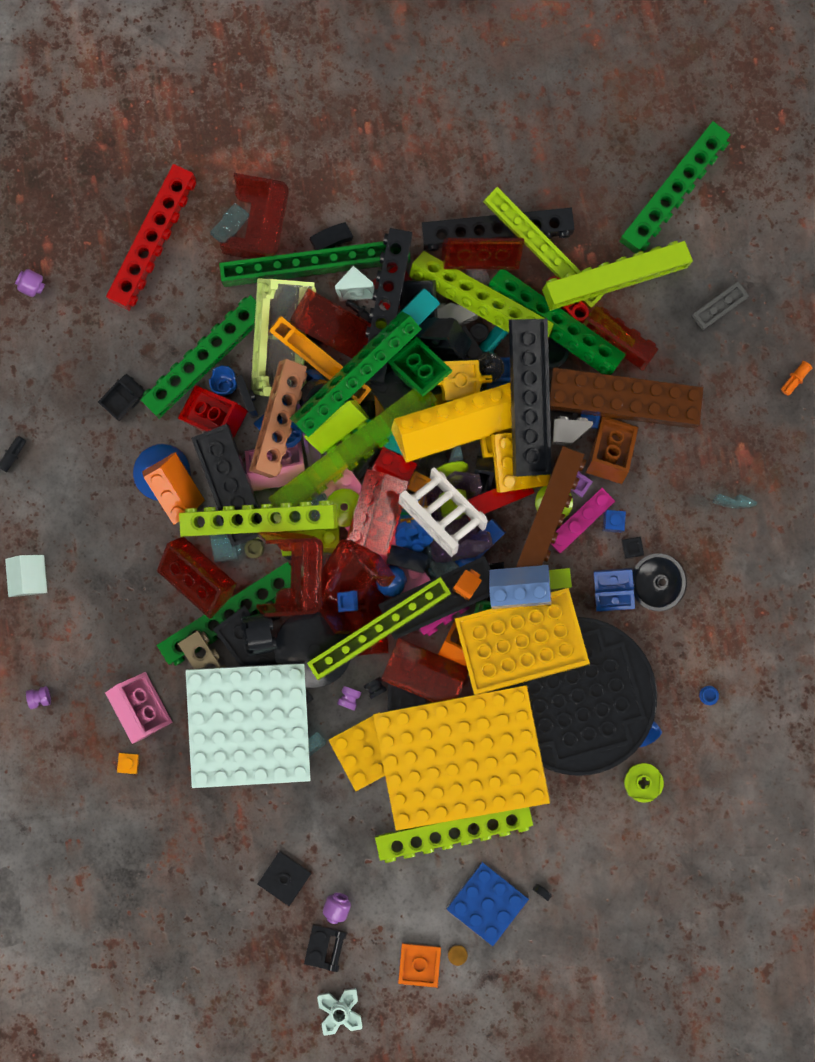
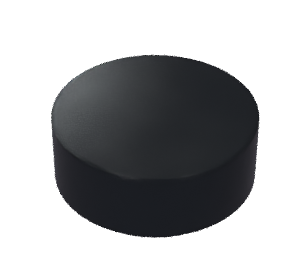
[532,884,552,901]

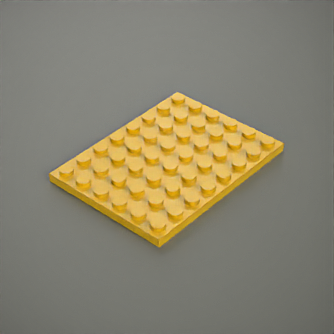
[373,685,550,831]

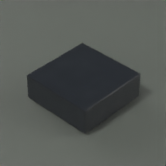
[621,537,644,559]

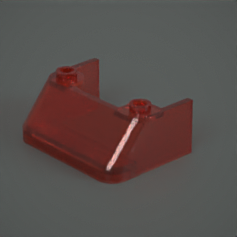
[256,531,323,617]

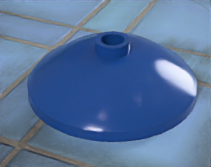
[133,444,191,501]

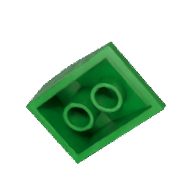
[388,337,452,397]

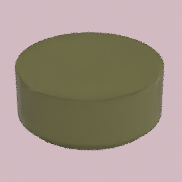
[244,539,264,559]

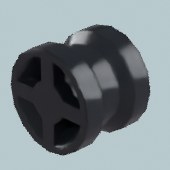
[364,677,387,699]

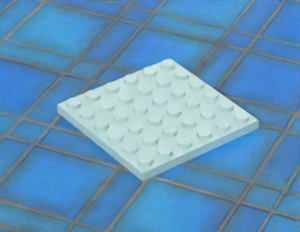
[186,663,310,788]

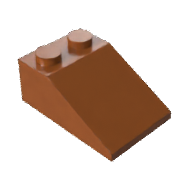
[586,417,638,484]

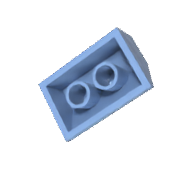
[489,565,552,609]

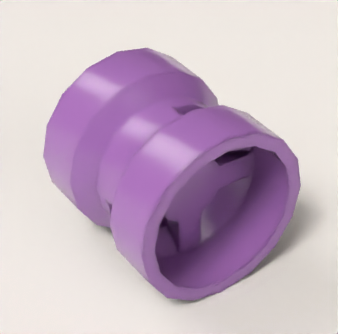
[26,686,51,709]
[337,686,361,711]

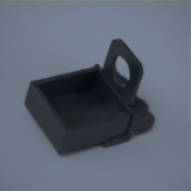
[98,374,146,421]

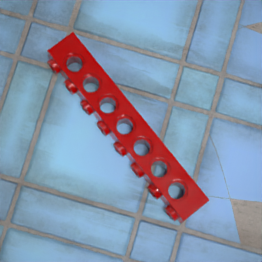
[106,164,196,311]

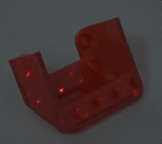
[220,173,289,259]
[310,539,395,634]

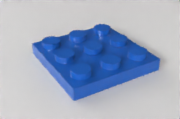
[446,862,529,946]

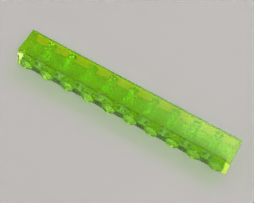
[268,389,437,515]

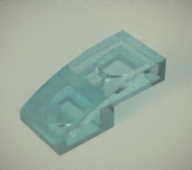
[210,203,250,246]
[712,494,757,509]

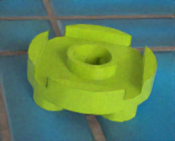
[624,763,664,803]

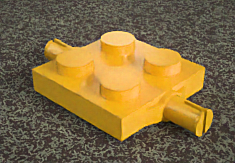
[438,360,492,401]

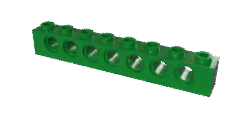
[619,121,731,254]
[488,268,626,375]
[141,295,256,419]
[289,312,422,437]
[156,562,301,666]

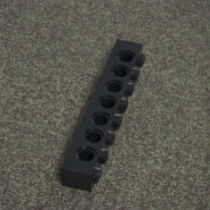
[422,207,575,251]
[363,228,413,385]

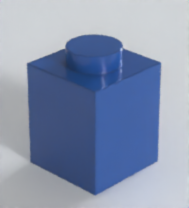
[602,510,626,533]

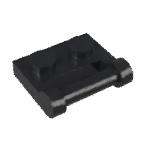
[304,924,347,972]

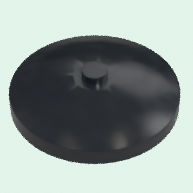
[274,610,350,688]

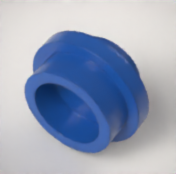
[699,686,719,705]

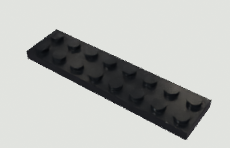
[509,319,552,477]

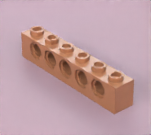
[249,359,307,478]

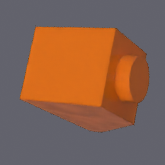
[452,569,482,600]

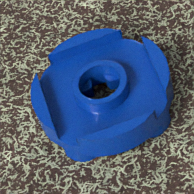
[395,519,433,552]

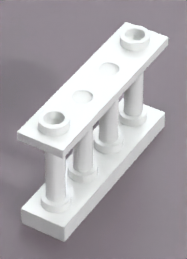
[398,467,488,557]

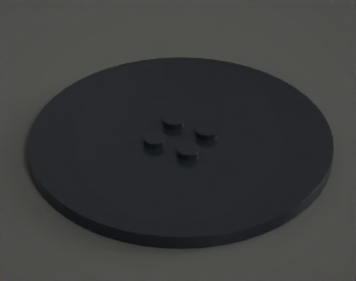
[499,617,657,776]

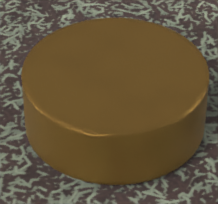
[448,945,468,966]

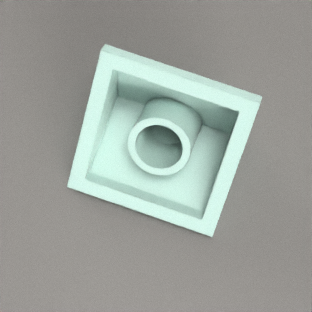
[335,266,375,301]
[5,555,47,597]

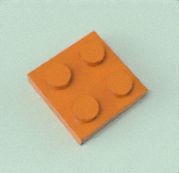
[398,943,441,988]

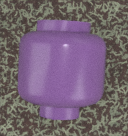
[15,269,45,297]
[323,892,351,924]

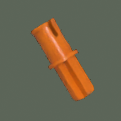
[781,361,813,396]

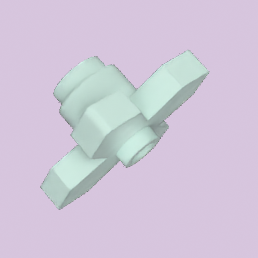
[317,988,362,1036]

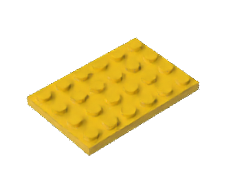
[455,588,590,695]

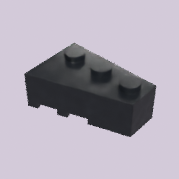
[407,317,472,361]

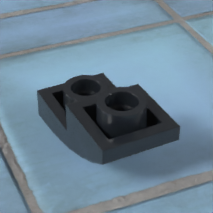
[309,222,353,250]

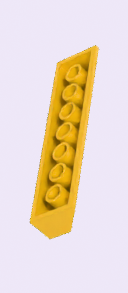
[391,383,512,463]

